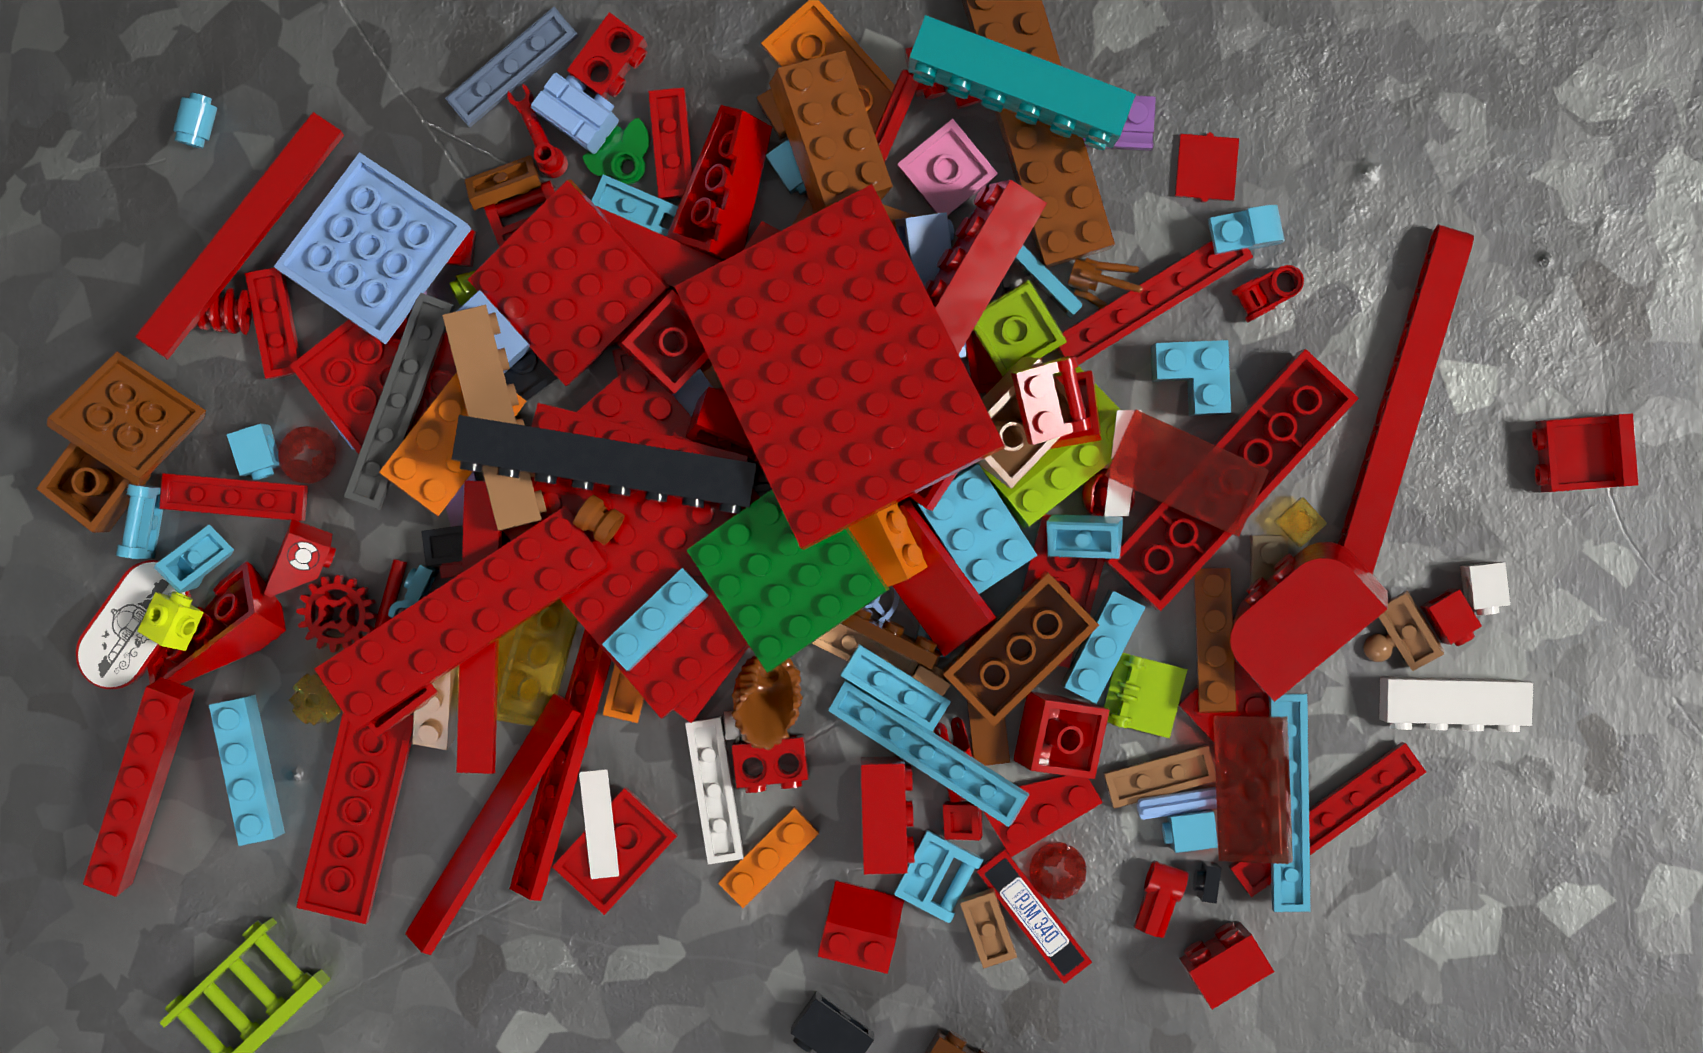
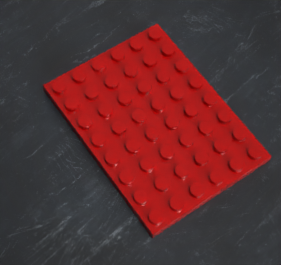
[674,184,1006,550]
[502,361,760,719]

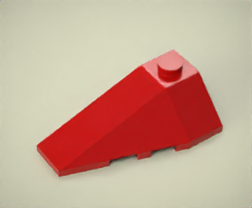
[148,561,286,684]

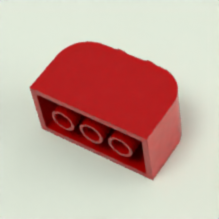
[1230,542,1388,702]

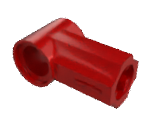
[1134,860,1189,938]

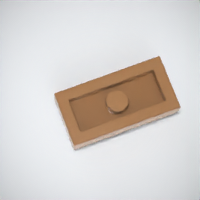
[960,888,1017,969]

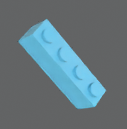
[209,694,285,846]

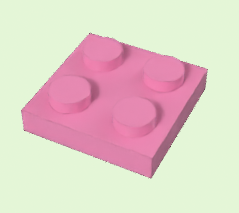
[897,118,998,217]

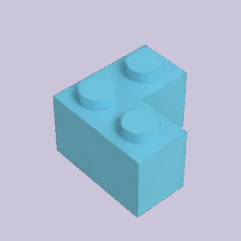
[1151,340,1231,416]

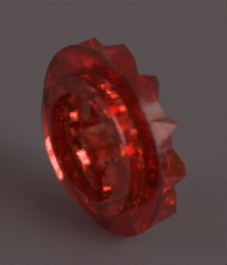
[278,426,337,483]
[1029,842,1087,900]

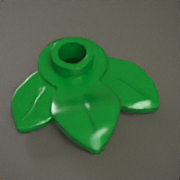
[583,118,650,185]

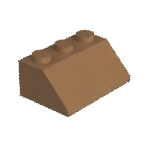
[977,356,1086,489]

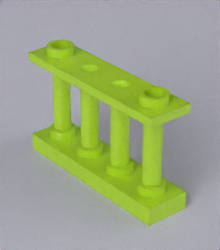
[159,918,331,1053]

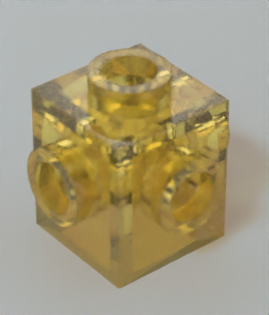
[288,673,342,726]

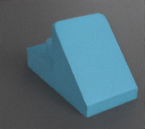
[154,524,234,593]

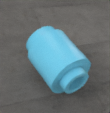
[173,93,217,149]

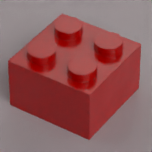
[616,290,709,394]
[1179,922,1274,1010]

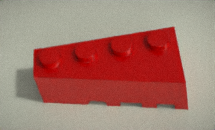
[666,105,772,261]

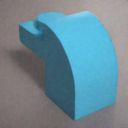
[1208,205,1285,255]

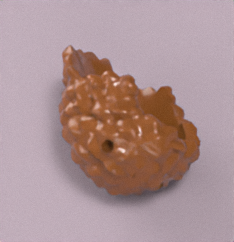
[731,656,803,750]

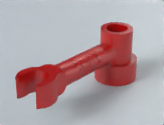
[507,84,568,178]

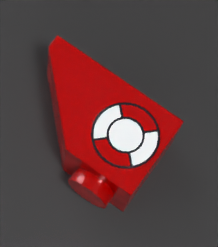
[264,519,336,597]

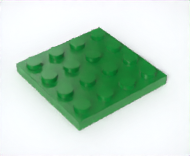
[687,490,890,673]

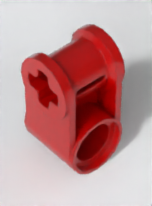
[1231,265,1304,323]

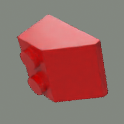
[1013,692,1110,779]
[817,880,904,974]

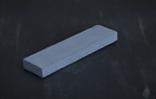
[445,7,579,127]

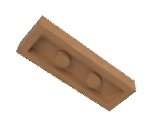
[1103,745,1218,809]

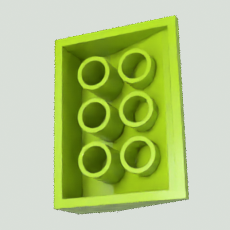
[975,366,1142,528]

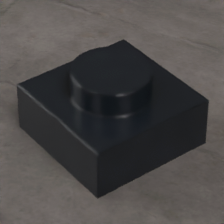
[1193,861,1222,904]

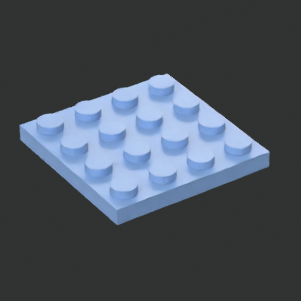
[274,152,472,345]

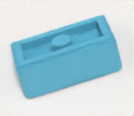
[1047,515,1123,559]

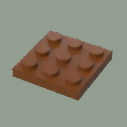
[47,351,206,486]

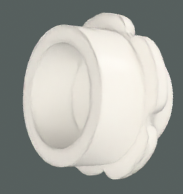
[724,711,742,743]

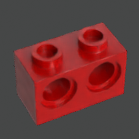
[567,12,647,100]
[732,734,809,793]

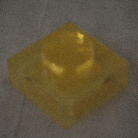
[1275,497,1327,548]

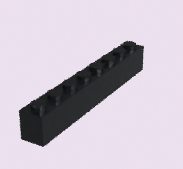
[452,415,757,514]

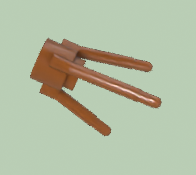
[1067,258,1143,308]

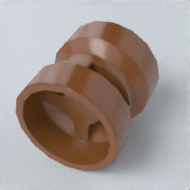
[573,494,625,545]

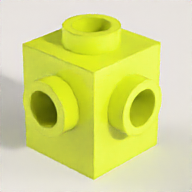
[137,591,204,651]

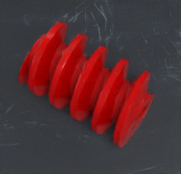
[193,288,252,335]

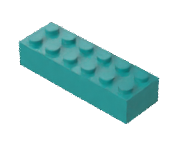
[908,15,1136,150]

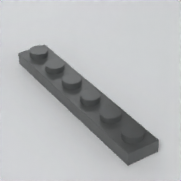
[344,293,455,510]

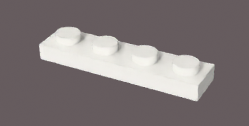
[685,716,744,864]

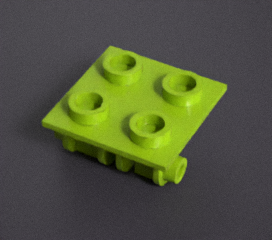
[1104,653,1188,739]

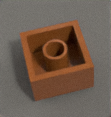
[36,442,151,533]

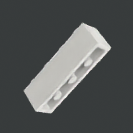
[1379,677,1533,732]

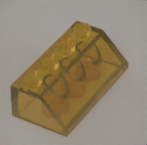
[497,599,578,726]

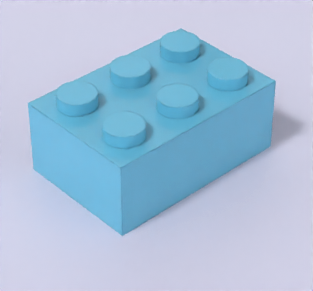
[913,464,1038,594]

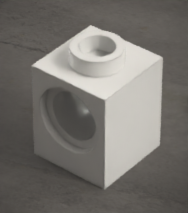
[1460,562,1510,615]

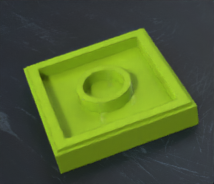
[973,279,1067,377]

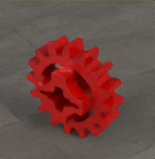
[296,575,377,653]

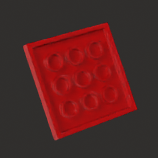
[467,179,670,386]
[289,310,457,454]

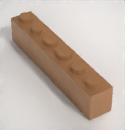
[442,305,546,531]

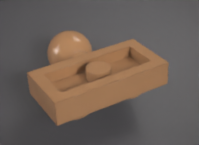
[1364,591,1445,671]

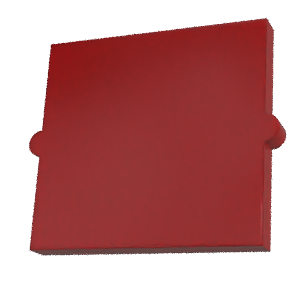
[1175,132,1239,203]

